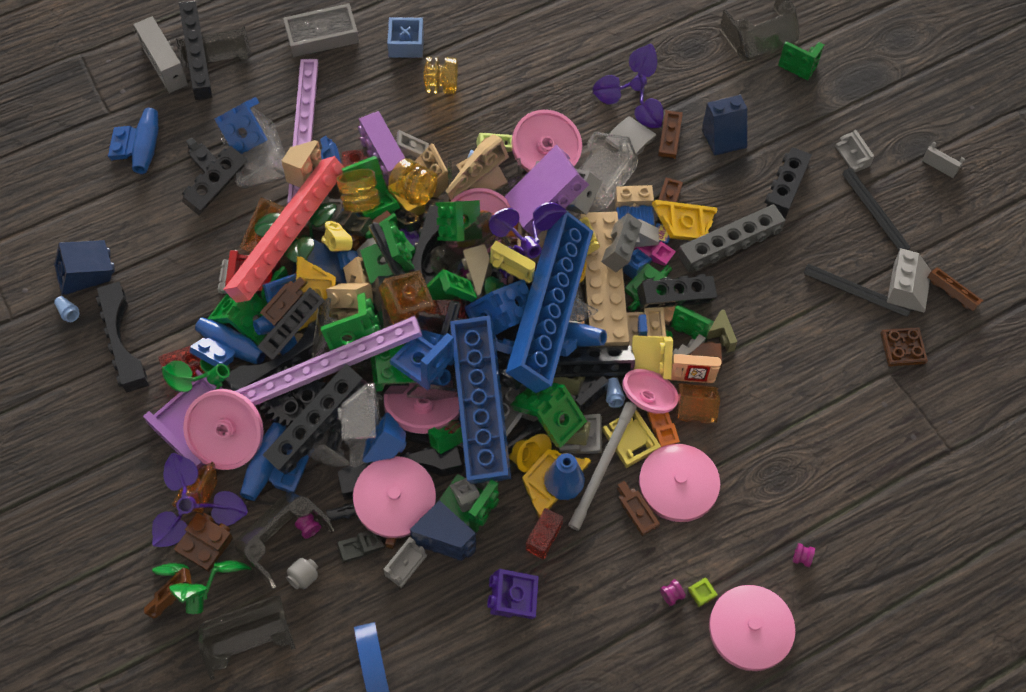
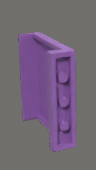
[505,144,589,237]
[143,370,223,475]

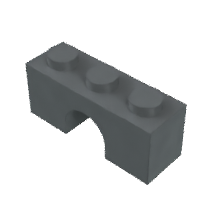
[601,213,642,272]

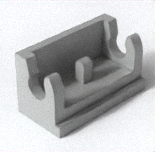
[835,130,874,172]
[922,141,965,178]
[383,537,427,588]

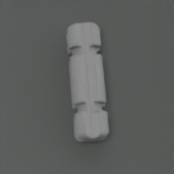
[218,259,229,294]

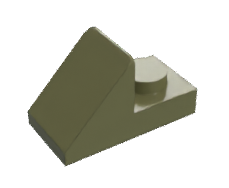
[707,310,737,352]

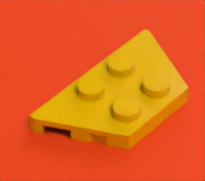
[652,200,717,241]
[296,257,336,331]
[522,449,591,518]

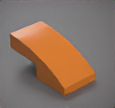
[647,412,680,447]

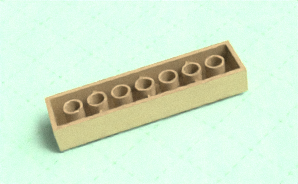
[580,212,629,347]

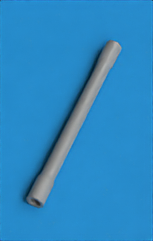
[568,402,637,531]

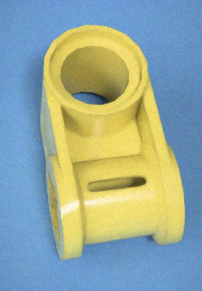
[321,221,353,251]

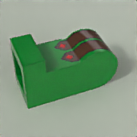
[428,420,463,454]

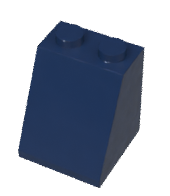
[702,95,747,156]
[291,239,347,285]
[54,240,115,295]
[410,500,476,561]

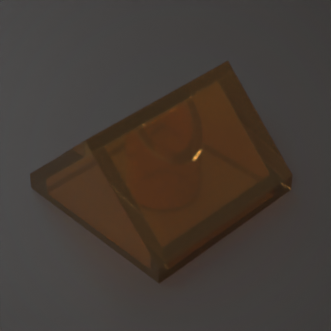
[172,462,217,513]

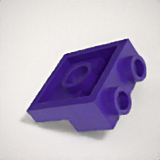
[487,569,538,619]

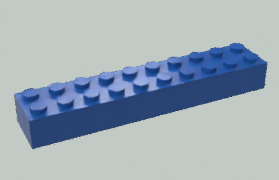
[506,211,593,393]

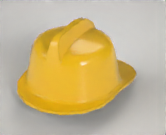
[509,433,551,472]

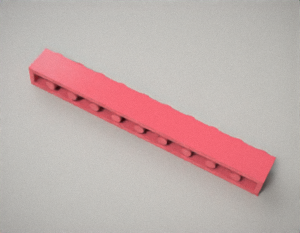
[223,156,344,303]

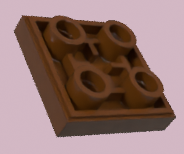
[881,327,928,367]

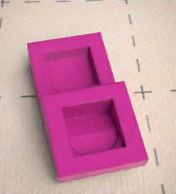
[634,241,676,266]

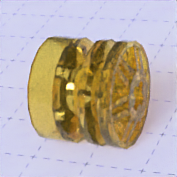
[423,56,458,94]
[389,158,438,206]
[336,169,381,213]

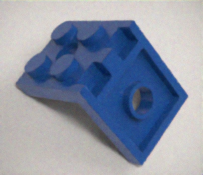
[214,97,268,154]
[464,279,530,335]
[390,333,454,390]

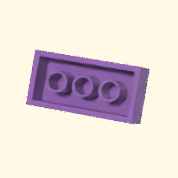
[358,111,410,186]

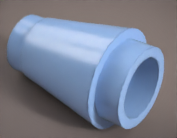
[54,296,80,322]
[606,378,625,408]

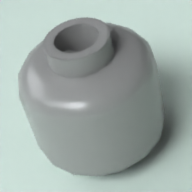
[286,558,318,590]

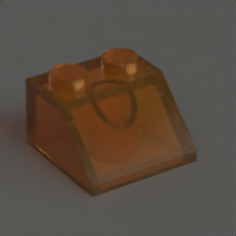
[378,270,435,324]
[677,383,720,424]

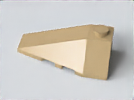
[446,134,509,200]

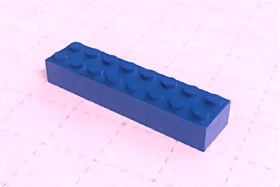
[450,316,511,484]

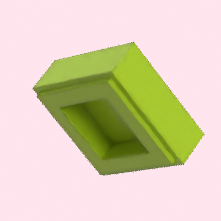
[688,578,717,607]

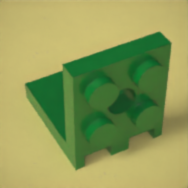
[342,156,400,220]
[436,200,481,241]
[360,220,415,285]
[208,293,268,345]
[321,293,381,351]
[510,383,587,448]
[440,474,500,533]

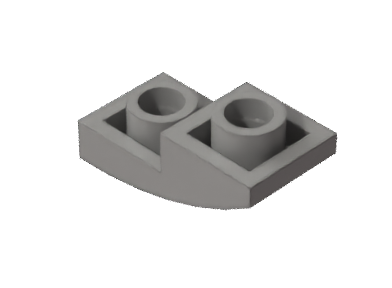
[672,334,706,360]

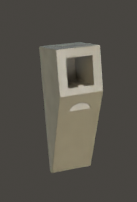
[461,244,492,300]

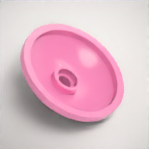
[622,369,679,413]

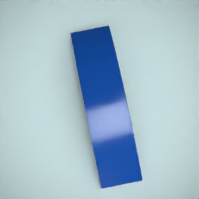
[354,622,389,692]

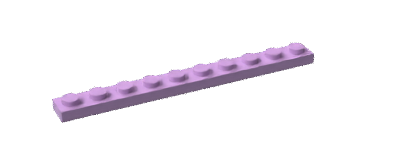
[287,59,319,203]
[235,316,422,406]

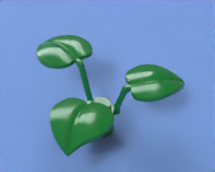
[162,359,230,392]
[152,560,252,614]

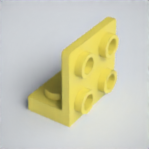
[632,335,673,379]

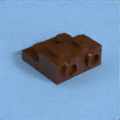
[174,513,233,572]

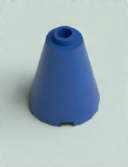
[544,453,585,500]

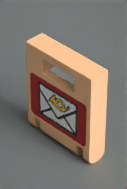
[669,354,721,383]

